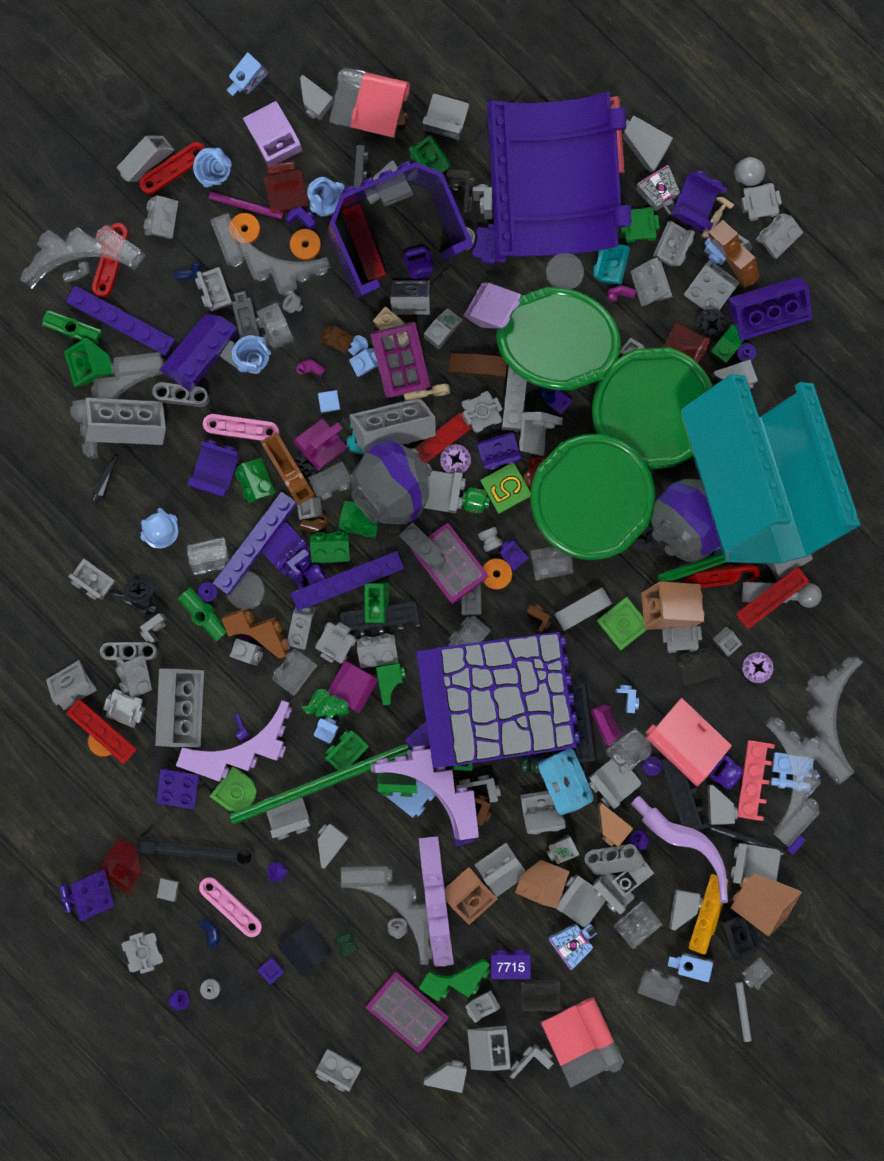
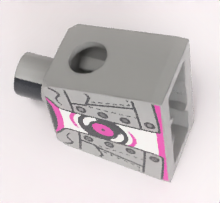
[635,165,680,215]

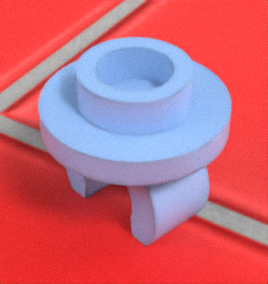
[348,335,368,356]

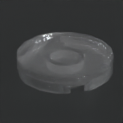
[546,253,584,290]
[227,571,265,609]

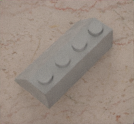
[84,398,166,445]
[350,398,436,454]
[155,669,204,747]

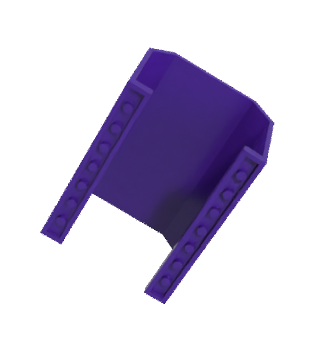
[327,161,474,299]

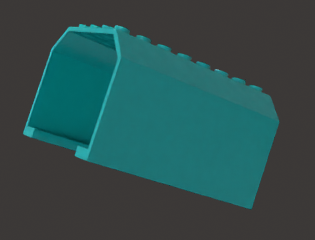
[681,374,860,564]

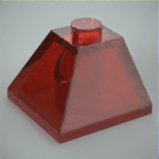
[98,838,142,895]

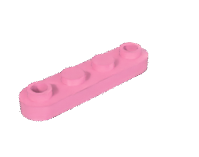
[203,414,279,441]
[199,877,262,937]

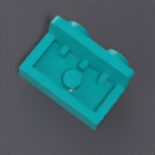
[594,245,630,284]

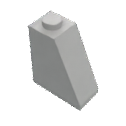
[623,115,673,175]
[117,136,174,182]

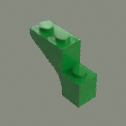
[419,959,491,1001]

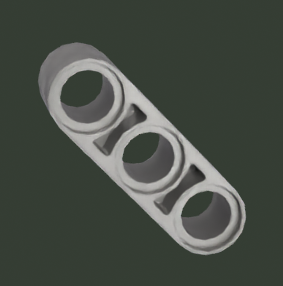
[153,383,210,407]
[554,587,612,631]
[100,642,159,660]
[584,844,644,875]

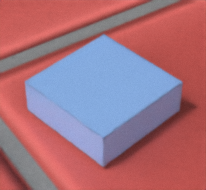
[318,390,340,413]

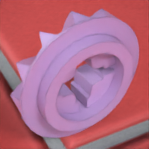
[440,444,471,474]
[742,652,774,683]

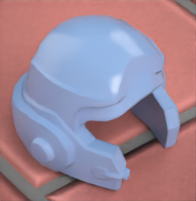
[193,148,232,188]
[307,177,344,216]
[232,335,271,374]
[140,508,179,548]

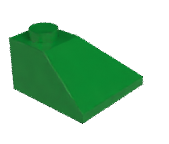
[64,338,114,387]

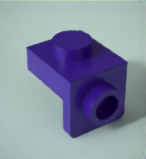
[286,206,317,231]

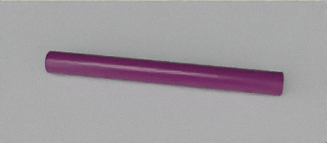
[209,192,283,219]

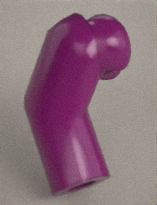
[607,285,636,302]
[296,360,326,377]

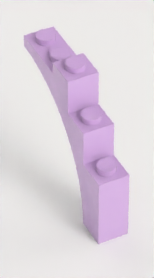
[176,701,292,782]
[370,745,479,840]
[419,836,454,967]

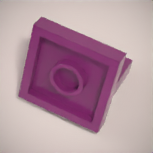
[294,419,347,471]

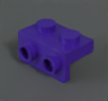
[477,432,522,470]

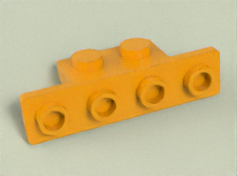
[689,874,728,954]

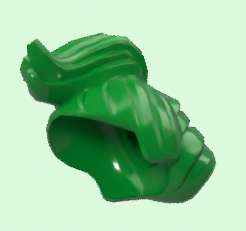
[302,689,350,718]

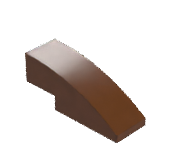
[448,353,507,379]

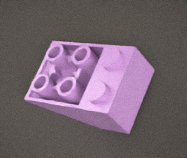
[243,101,302,168]
[463,283,521,329]

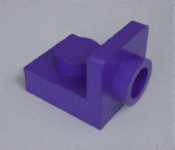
[499,540,528,571]
[286,549,311,583]

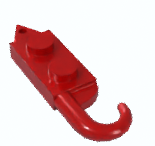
[683,564,760,588]

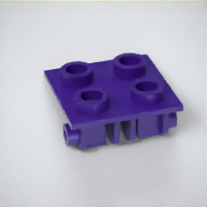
[262,522,311,575]
[157,768,200,810]

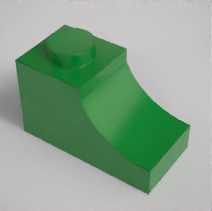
[709,324,744,366]
[365,582,389,623]
[376,664,406,706]

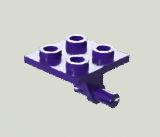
[58,870,114,921]

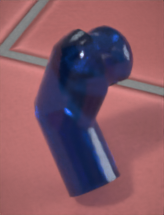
[174,263,203,280]
[537,386,556,403]
[199,918,220,948]

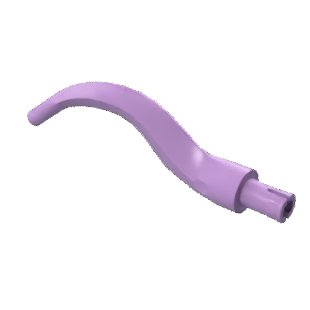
[631,796,728,903]

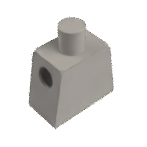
[367,161,413,206]

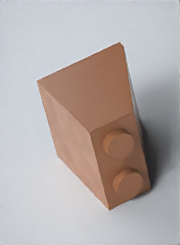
[641,581,705,630]
[731,873,802,936]

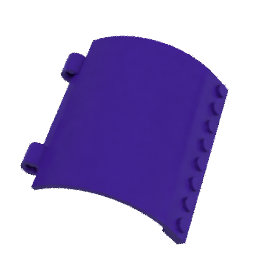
[487,92,632,256]

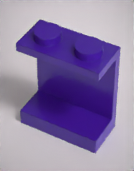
[671,170,727,231]
[187,440,240,498]

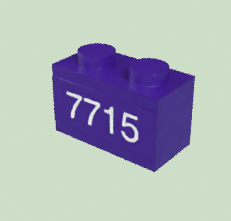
[491,949,531,979]

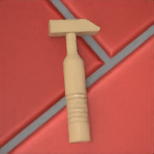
[701,197,734,239]

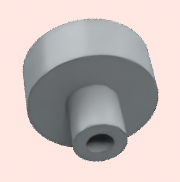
[283,293,303,313]
[388,918,407,939]
[200,979,221,999]

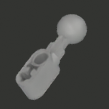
[742,582,822,608]

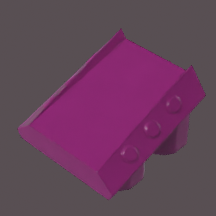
[328,661,378,713]
[591,705,623,746]

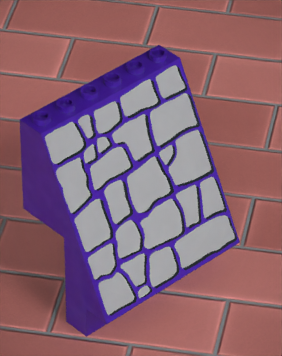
[417,632,580,768]

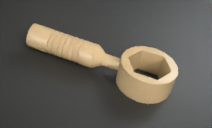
[404,384,450,401]

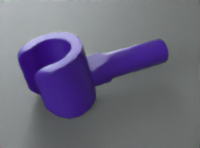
[234,714,249,742]

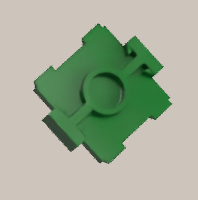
[620,207,659,243]

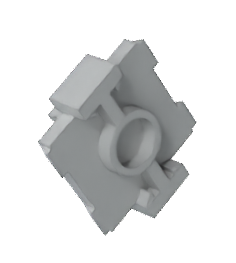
[741,183,782,221]
[461,391,502,433]
[315,622,357,664]
[662,626,702,653]
[104,689,145,728]
[121,931,163,974]

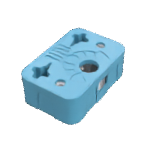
[538,748,593,815]

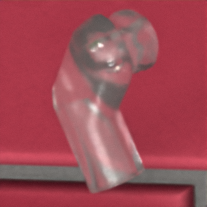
[63,262,90,283]

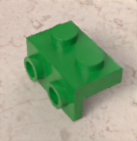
[409,135,452,174]
[235,458,275,504]
[339,501,379,538]
[310,531,350,563]
[325,730,369,771]
[377,772,417,797]

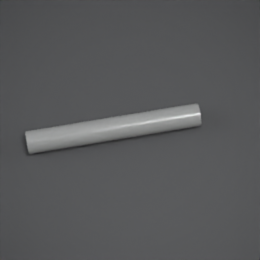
[735,982,752,1042]

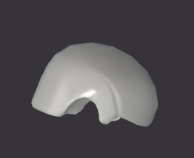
[734,157,766,186]

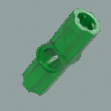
[42,310,102,345]
[178,587,227,641]

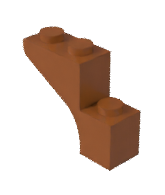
[708,220,760,289]
[261,432,315,505]
[221,607,290,658]

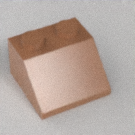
[597,802,633,847]
[515,860,569,909]
[444,867,497,924]

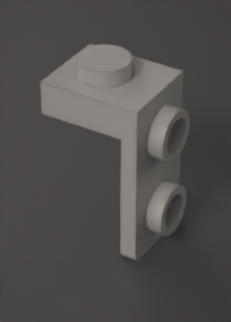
[287,606,316,650]
[455,775,501,803]
[509,1044,554,1079]

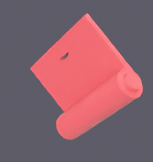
[645,698,732,786]

